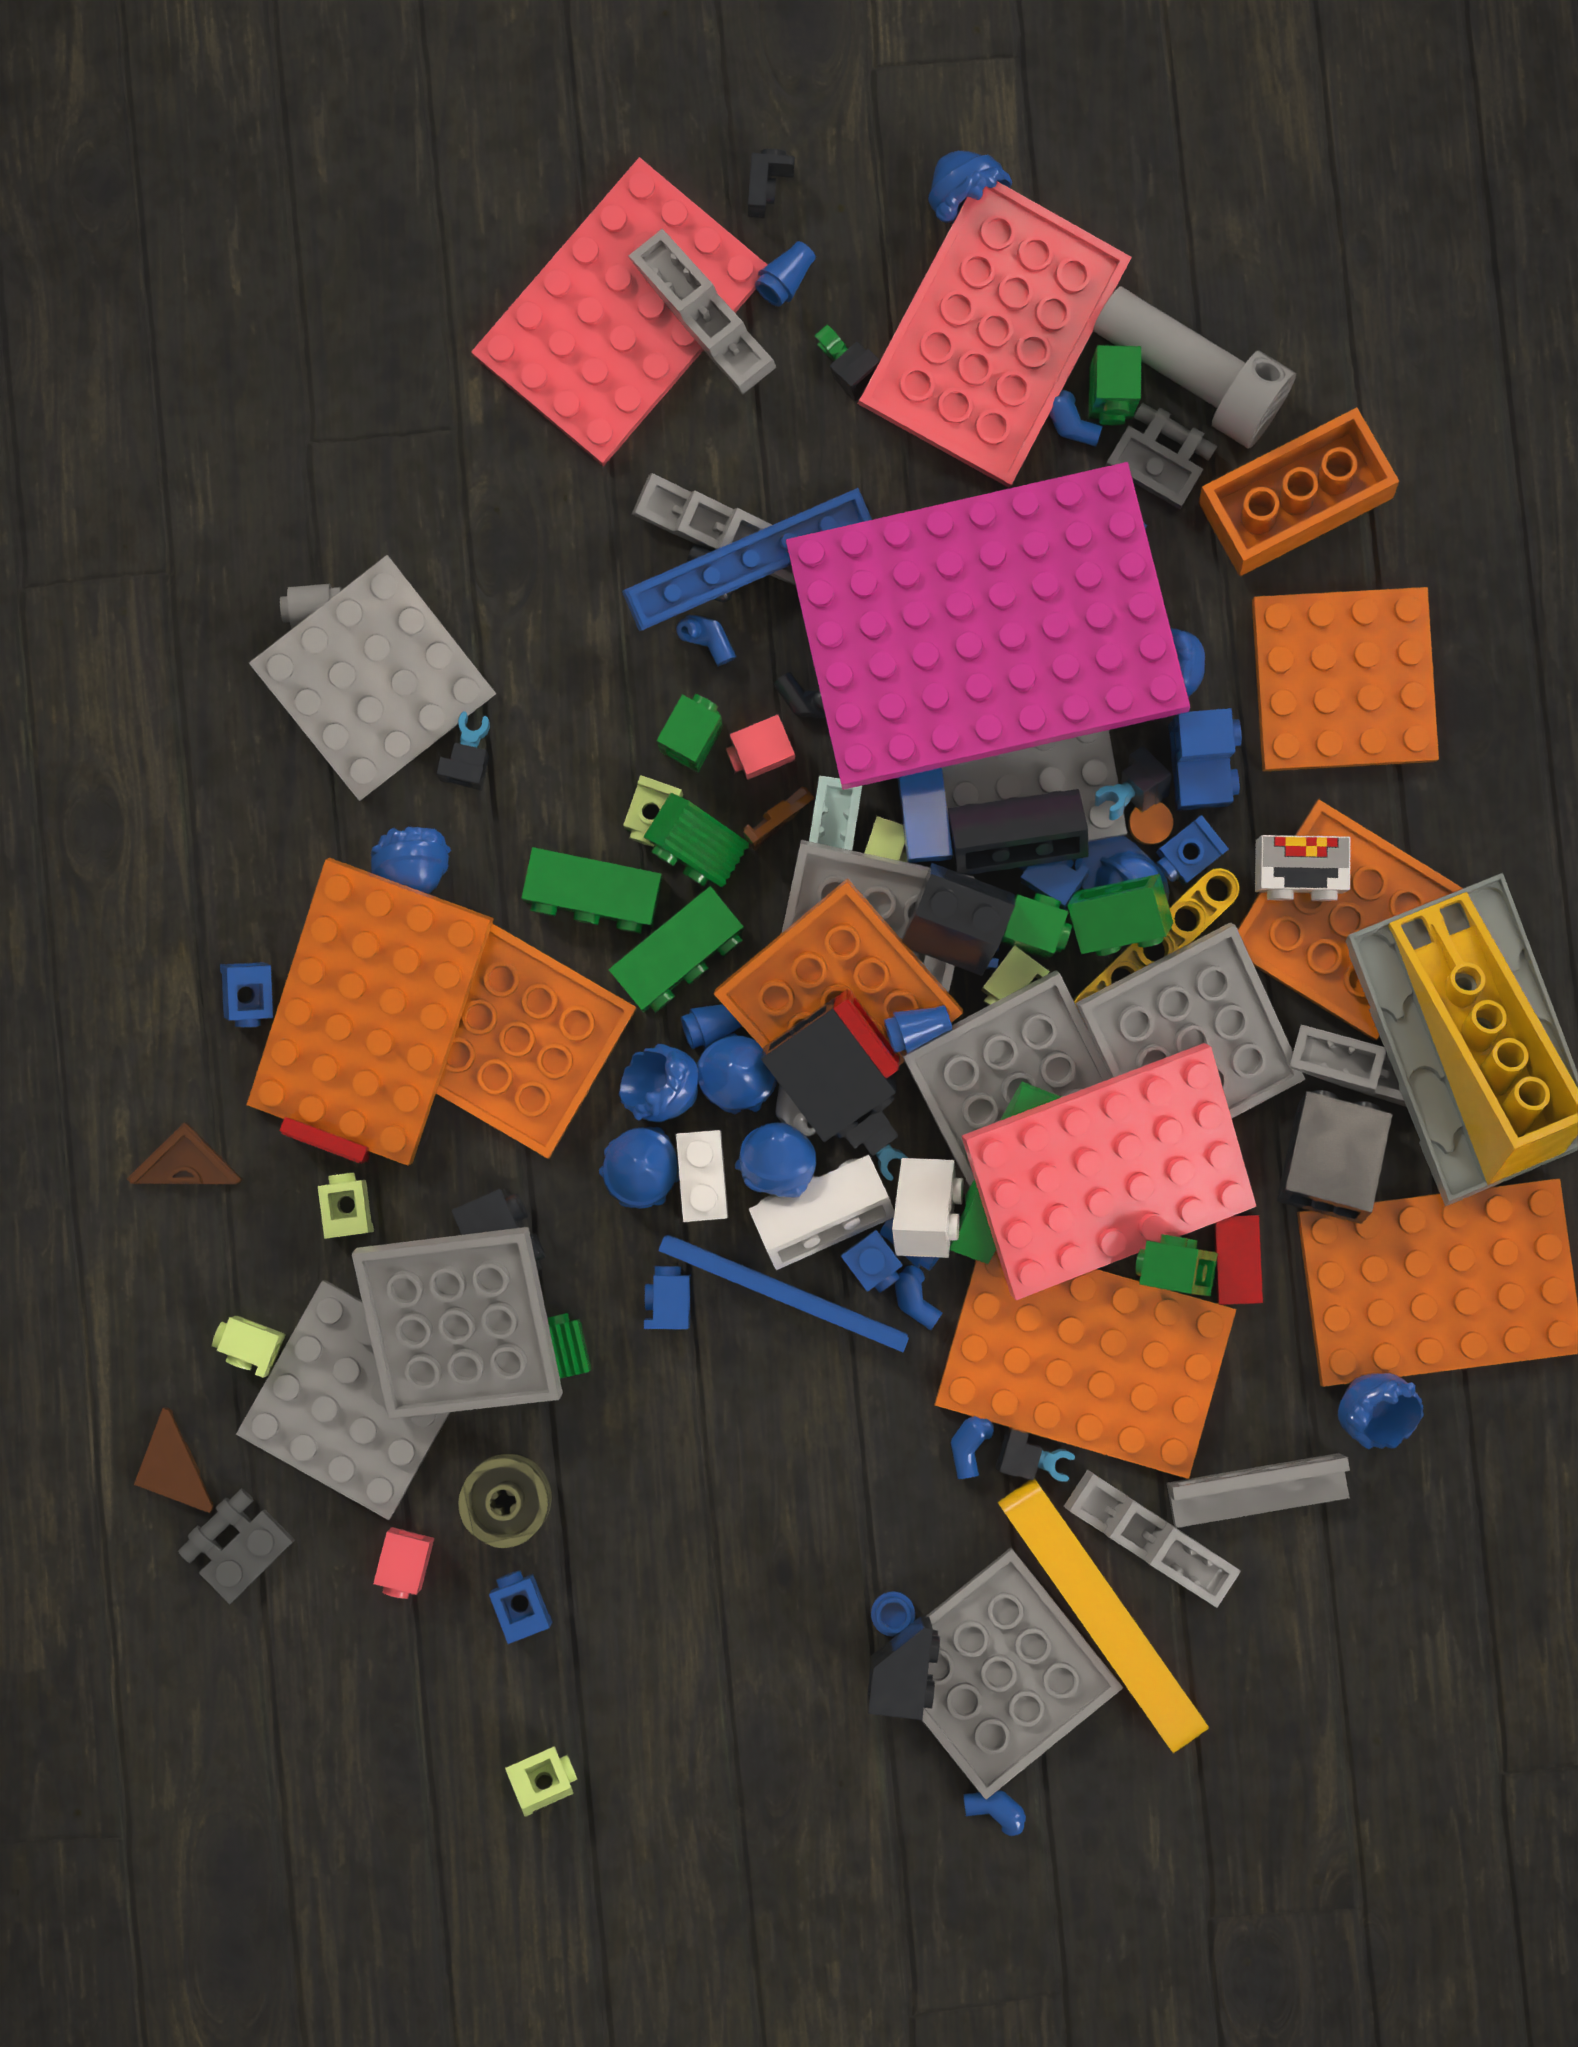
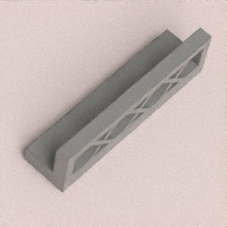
[1167,1453,1350,1528]

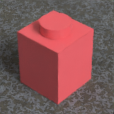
[726,715,795,780]
[373,1527,434,1599]

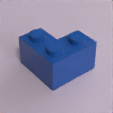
[1168,708,1242,811]

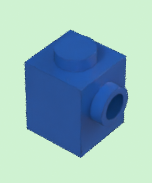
[841,1229,903,1293]

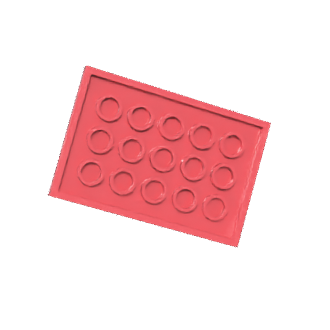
[471,157,768,466]
[857,181,1132,488]
[961,1043,1257,1300]

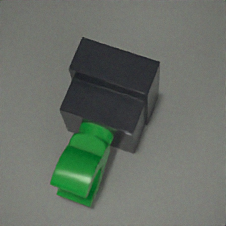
[814,325,880,402]

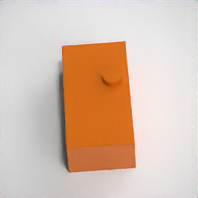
[1199,407,1399,576]

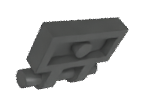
[1105,402,1217,510]
[178,1488,295,1604]

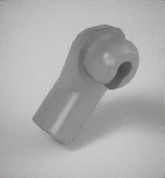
[775,1084,816,1136]

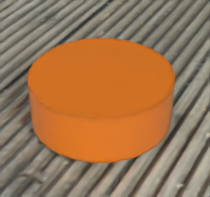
[1128,802,1173,845]

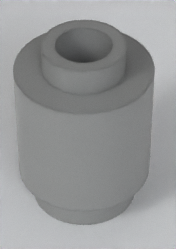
[280,584,342,628]

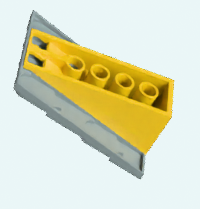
[1346,873,1578,1207]

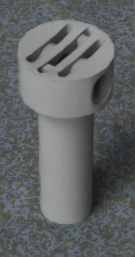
[1094,286,1296,449]

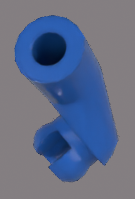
[1049,390,1102,447]
[676,615,737,666]
[894,1265,942,1330]
[951,1416,994,1479]
[963,1790,1026,1836]

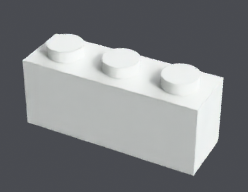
[749,1155,895,1270]

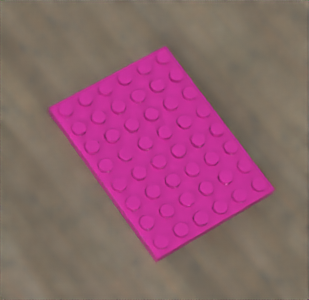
[786,462,1190,790]

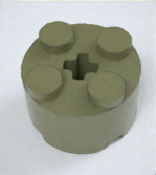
[459,1454,552,1548]

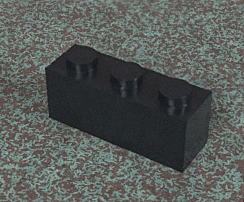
[948,789,1089,875]

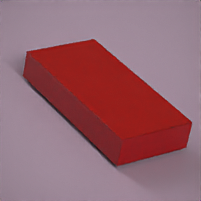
[833,989,900,1078]
[280,1117,371,1163]
[1214,1215,1263,1305]

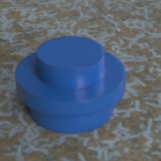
[871,1591,915,1636]

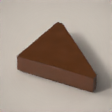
[743,786,815,851]
[127,1122,243,1184]
[134,1407,215,1513]

